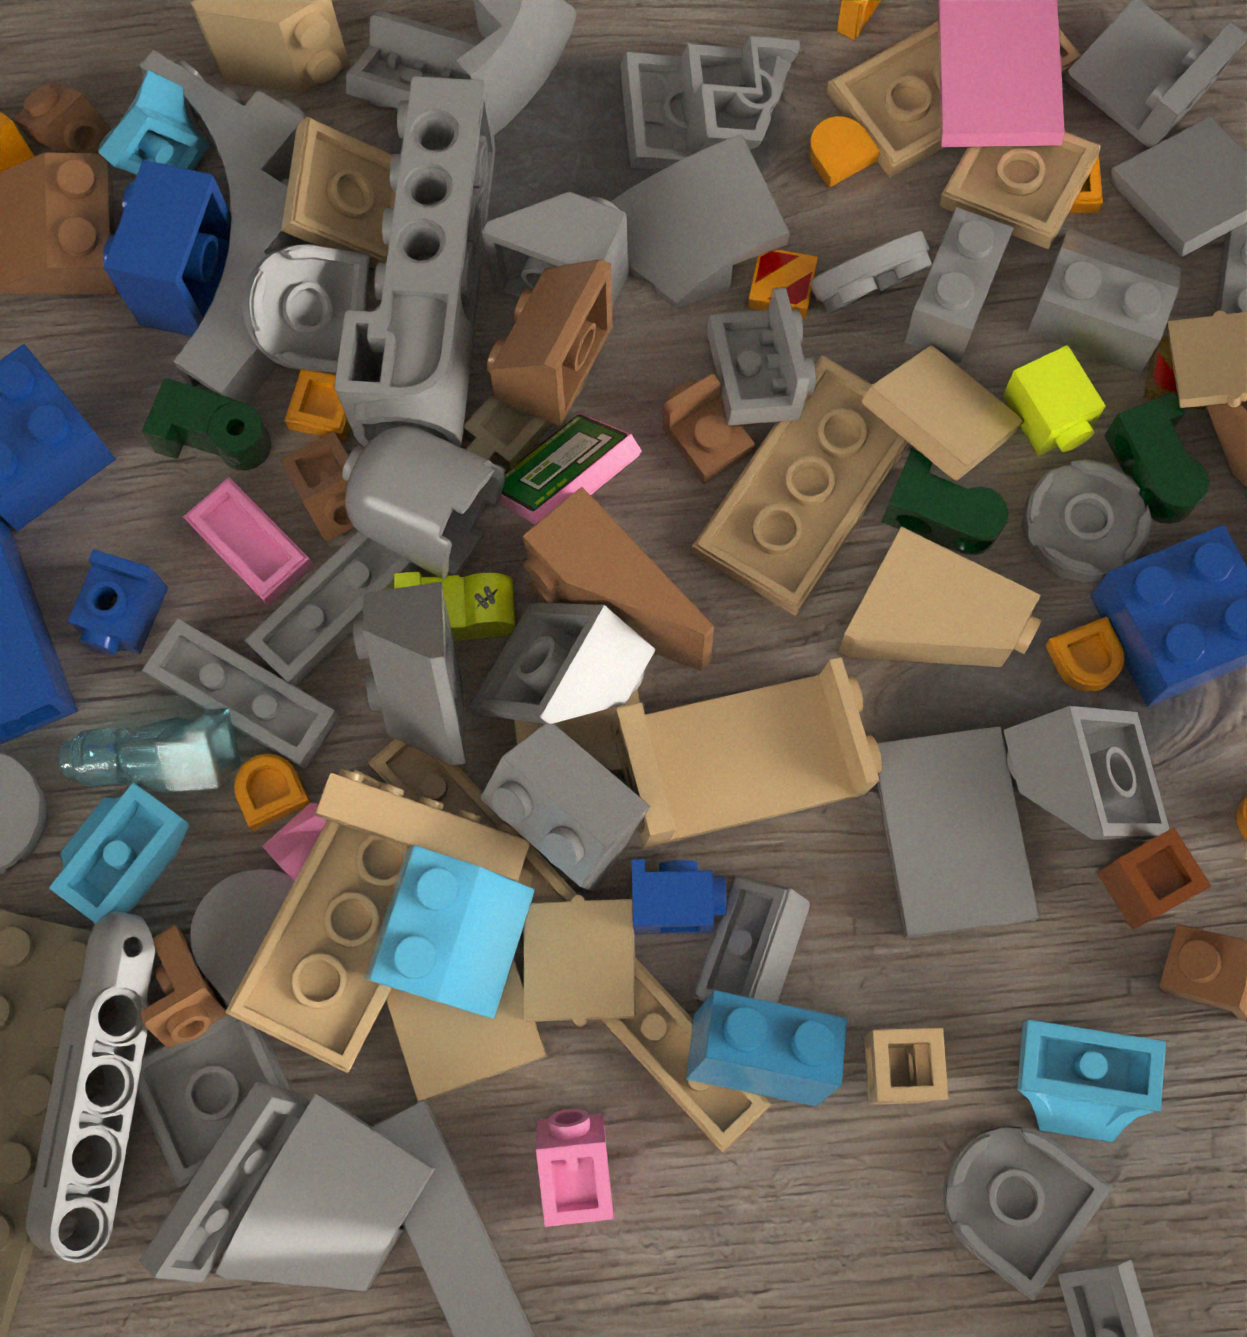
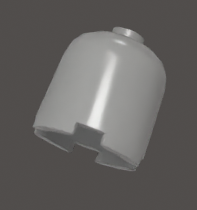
[342,425,505,579]

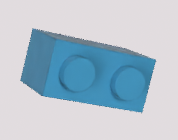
[686,990,847,1106]

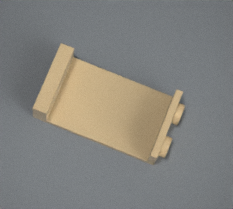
[610,657,882,849]

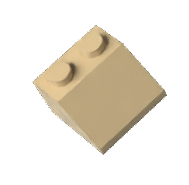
[190,0,350,94]

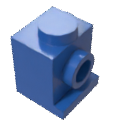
[67,549,168,656]
[632,859,727,935]

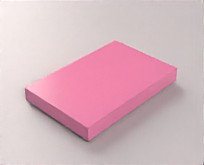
[938,0,1065,147]

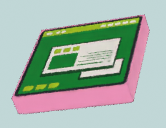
[498,413,642,525]

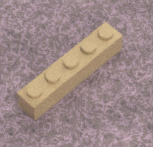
[314,769,530,881]

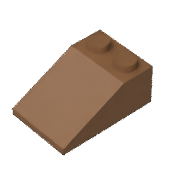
[522,487,714,671]

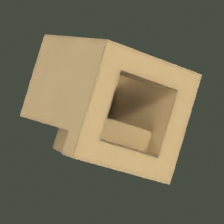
[864,1028,949,1105]

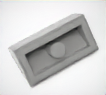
[692,874,810,1003]

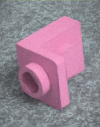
[536,1109,614,1227]

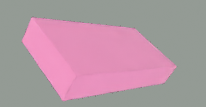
[183,477,314,606]

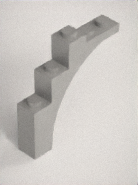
[139,49,309,404]

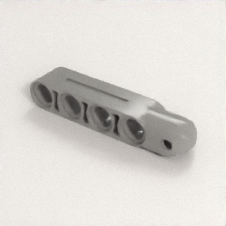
[26,911,155,1263]

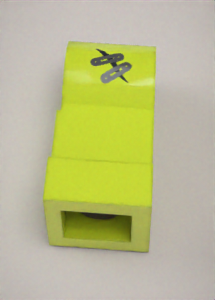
[394,572,516,641]

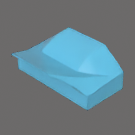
[98,70,211,175]
[49,782,190,924]
[1017,1020,1166,1142]

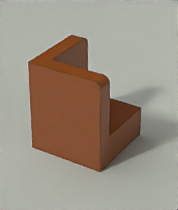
[1097,827,1212,929]

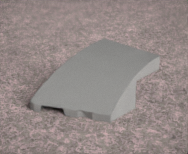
[456,0,577,135]
[620,36,800,169]
[611,134,790,309]
[216,1093,436,1291]

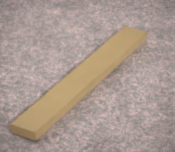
[368,739,772,1153]

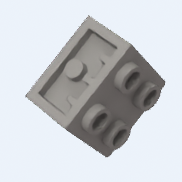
[1065,0,1247,148]

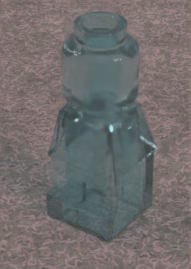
[59,708,241,794]

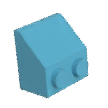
[364,845,535,1019]

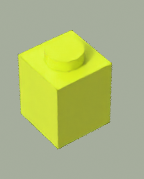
[1002,345,1106,456]

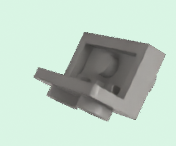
[346,10,481,109]
[707,287,816,426]

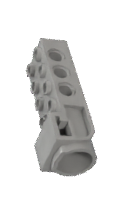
[334,76,496,447]

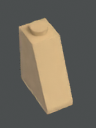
[838,527,1042,667]

